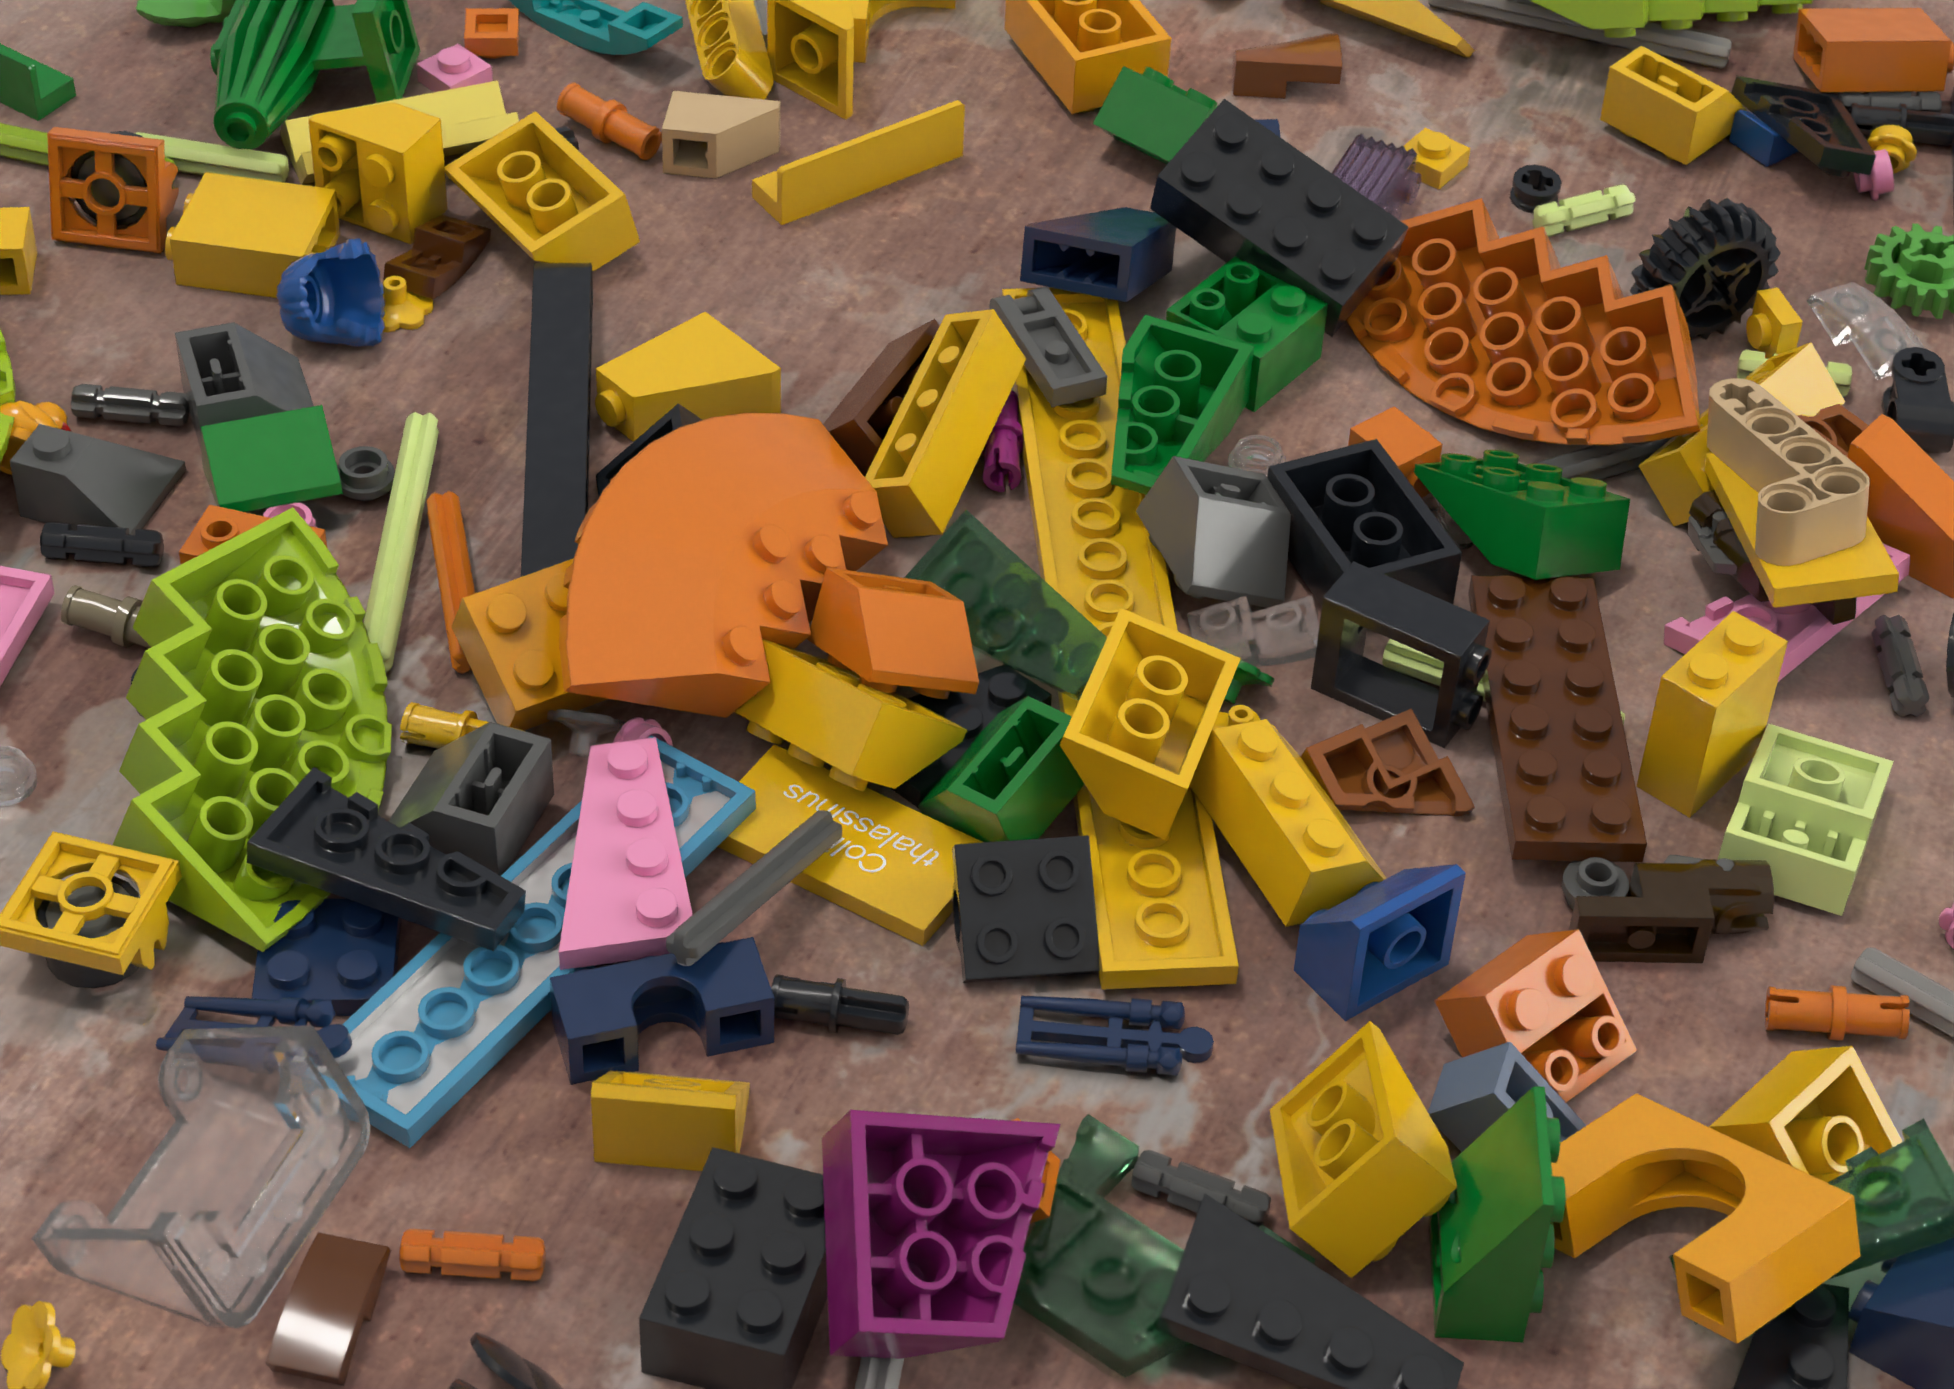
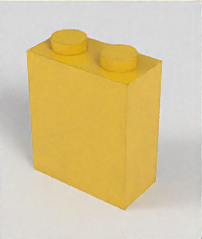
[165,172,340,298]
[1636,611,1788,818]

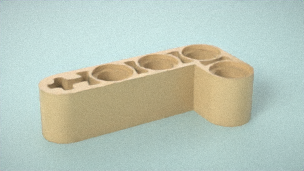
[1707,378,1870,566]

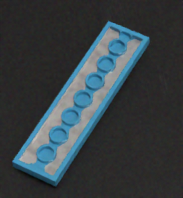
[300,735,756,1148]

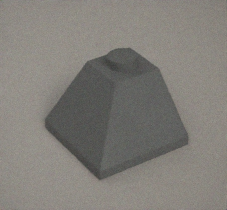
[10,424,186,535]

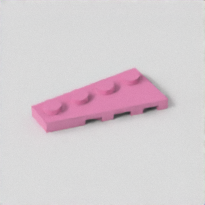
[559,737,693,970]

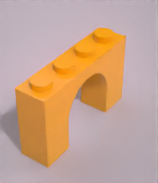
[1551,1093,1861,1344]

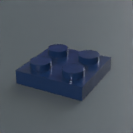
[252,898,402,1016]

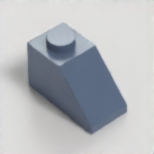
[1428,1042,1587,1152]

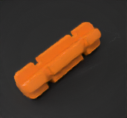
[399,1228,546,1281]

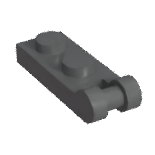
[989,287,1107,407]

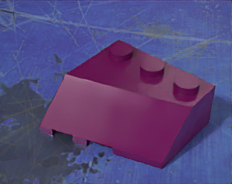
[822,1110,1060,1359]

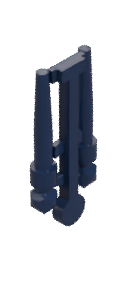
[156,996,352,1071]
[1016,996,1214,1076]

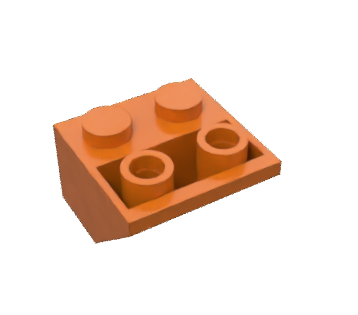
[807,567,979,699]
[1434,929,1637,1103]

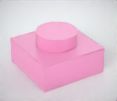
[417,44,493,92]

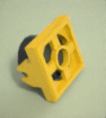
[0,831,182,989]

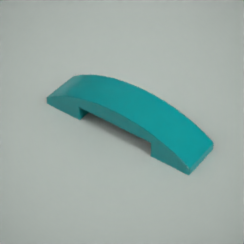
[509,0,683,55]

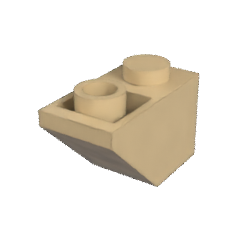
[662,91,780,179]

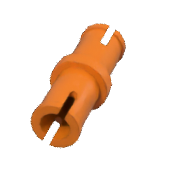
[557,83,662,160]
[1765,985,1910,1040]

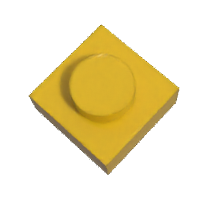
[1394,127,1470,190]
[1746,287,1803,359]

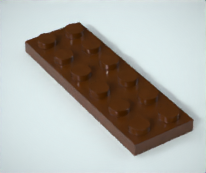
[1468,575,1647,862]

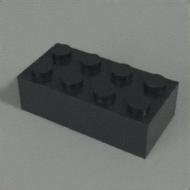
[1150,99,1408,337]

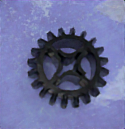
[1630,198,1781,340]

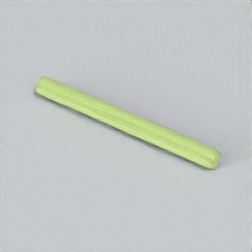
[364,412,439,673]

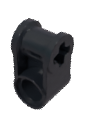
[1881,347,1954,453]

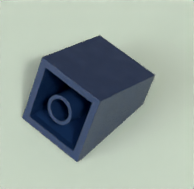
[1848,1213,1954,1389]

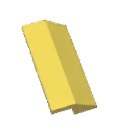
[280,80,519,185]

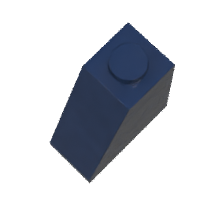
[1020,207,1176,302]

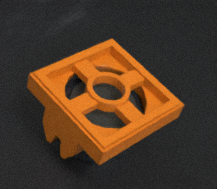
[47,127,179,253]

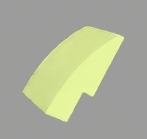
[1718,723,1894,916]

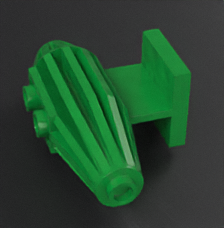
[210,0,420,150]

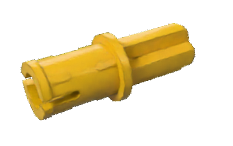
[400,702,524,749]

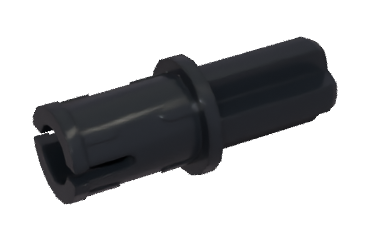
[1849,102,1954,146]
[771,974,909,1035]

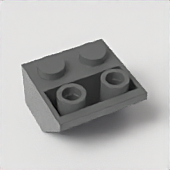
[175,322,314,453]
[1135,456,1291,609]
[389,722,554,876]

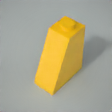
[595,311,781,442]

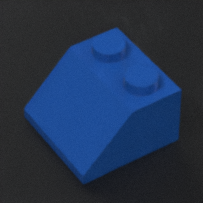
[1294,864,1466,1021]

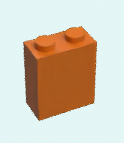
[1793,8,1954,92]

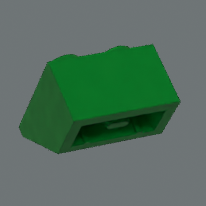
[1093,66,1218,165]
[1166,257,1328,412]
[918,696,1084,842]

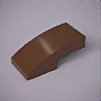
[383,215,491,299]
[266,1232,391,1386]

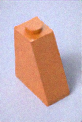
[1847,414,1954,598]

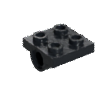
[952,835,1100,983]

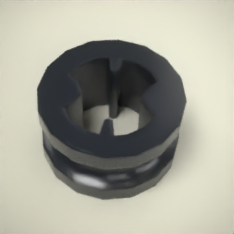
[1509,165,1562,213]

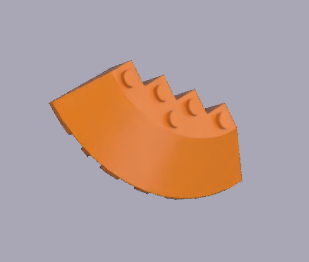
[1346,198,1700,445]
[559,413,888,718]

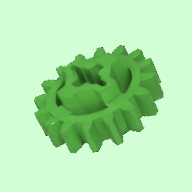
[1864,223,1954,319]

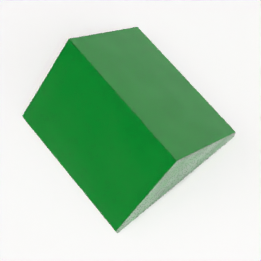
[201,405,343,512]

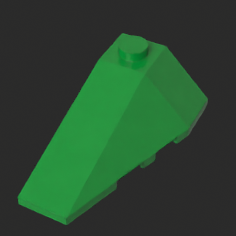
[1111,315,1254,495]

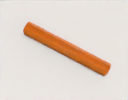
[426,491,475,674]

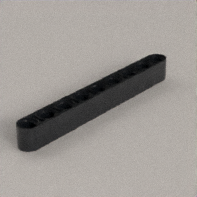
[521,263,593,577]

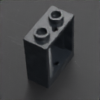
[1311,561,1492,748]

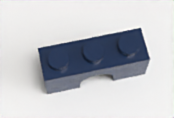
[550,937,774,1085]

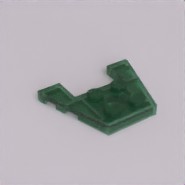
[1013,1114,1315,1378]

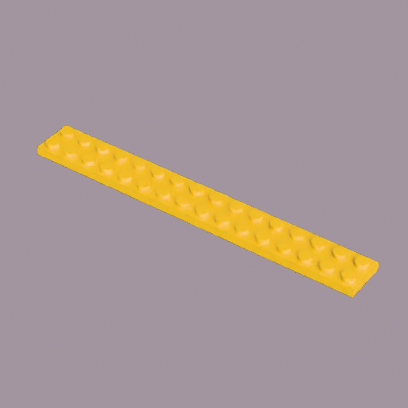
[1002,288,1239,990]

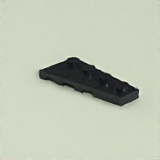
[247,767,526,951]

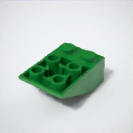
[1414,450,1630,580]
[1428,1086,1566,1343]

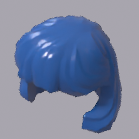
[276,238,385,346]

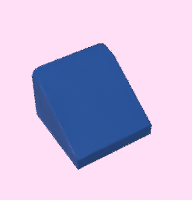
[1729,110,1799,167]

